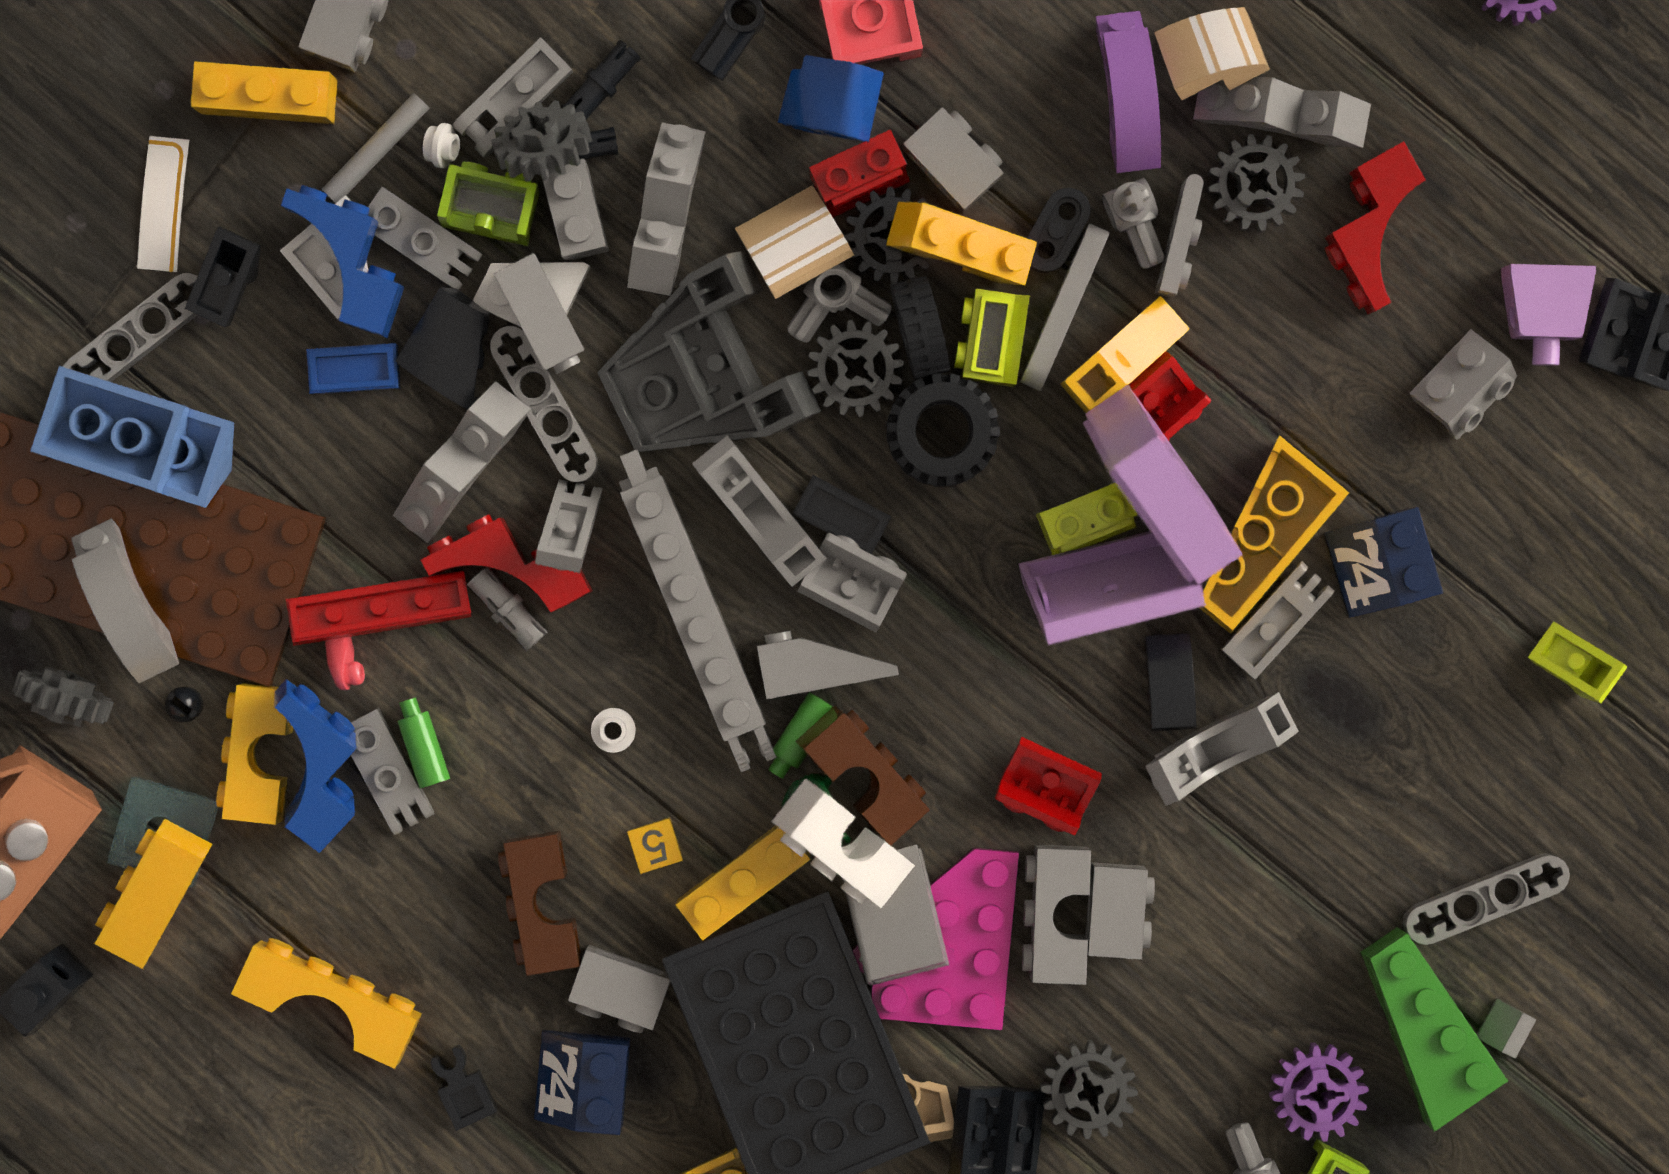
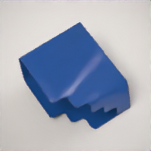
[778,55,884,142]

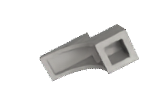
[1193,77,1371,148]
[627,122,706,296]
[393,381,531,543]

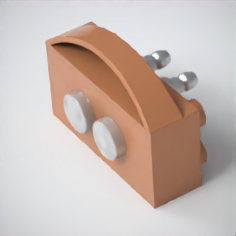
[0,745,102,939]

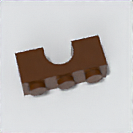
[795,706,930,846]
[498,830,582,976]

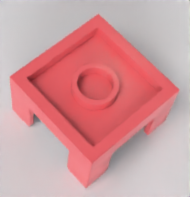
[818,0,923,64]

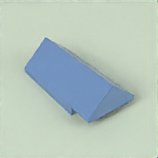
[30,366,234,508]

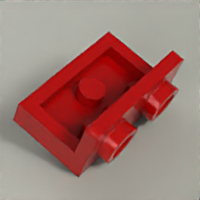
[1129,351,1211,441]
[995,736,1102,835]

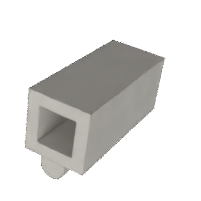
[494,253,584,374]

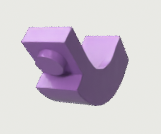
[1096,11,1161,173]

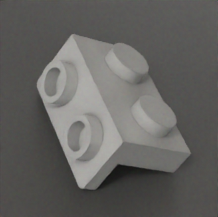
[1410,329,1517,440]
[797,533,907,632]

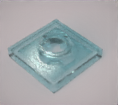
[107,776,218,888]

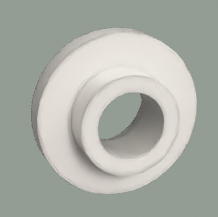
[423,123,460,168]
[591,708,636,753]

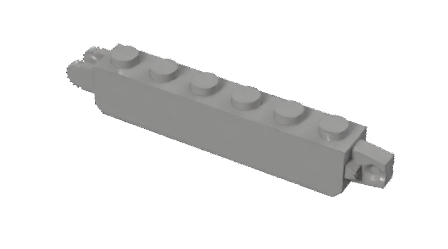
[619,449,776,772]

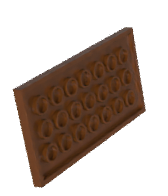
[0,412,327,687]

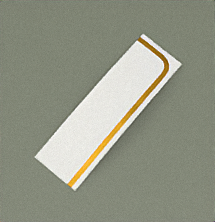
[137,136,189,272]

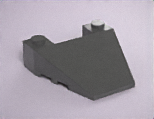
[597,251,822,452]

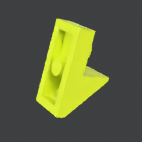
[1528,621,1627,704]

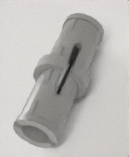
[467,567,548,651]

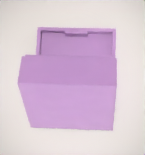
[1019,385,1243,645]

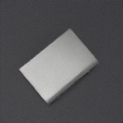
[842,845,949,985]

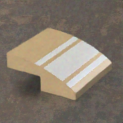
[1154,7,1270,100]
[735,185,854,299]

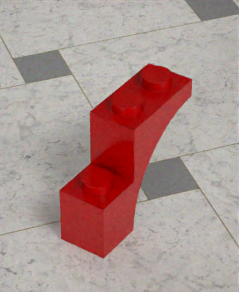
[1325,141,1426,315]
[421,514,593,613]

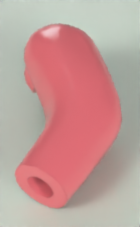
[325,637,365,690]

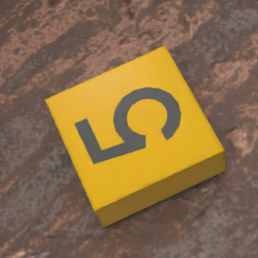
[627,817,683,874]

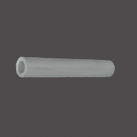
[322,93,430,203]

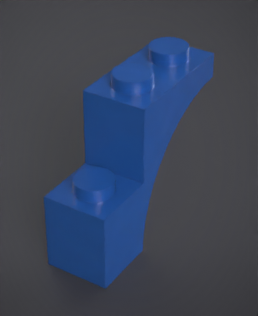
[281,185,404,338]
[274,679,356,853]

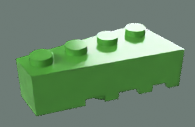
[1361,927,1508,1132]

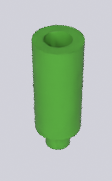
[768,692,833,779]
[397,697,450,789]

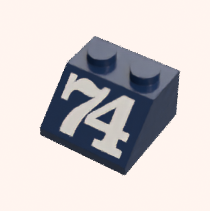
[1324,507,1443,618]
[534,1030,631,1135]

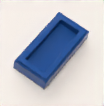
[306,343,400,394]

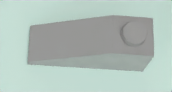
[757,631,899,699]

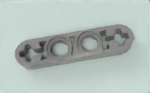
[1020,223,1110,391]
[63,273,198,382]
[490,326,598,483]
[1402,853,1570,945]

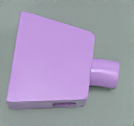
[1501,264,1596,366]

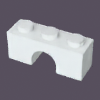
[772,778,915,908]

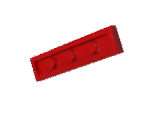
[286,571,472,646]

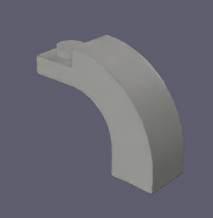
[692,436,826,587]
[71,518,179,683]
[1145,692,1299,806]

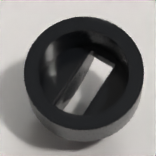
[165,686,203,723]

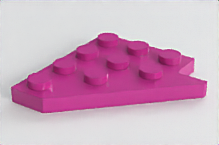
[852,848,1019,1030]

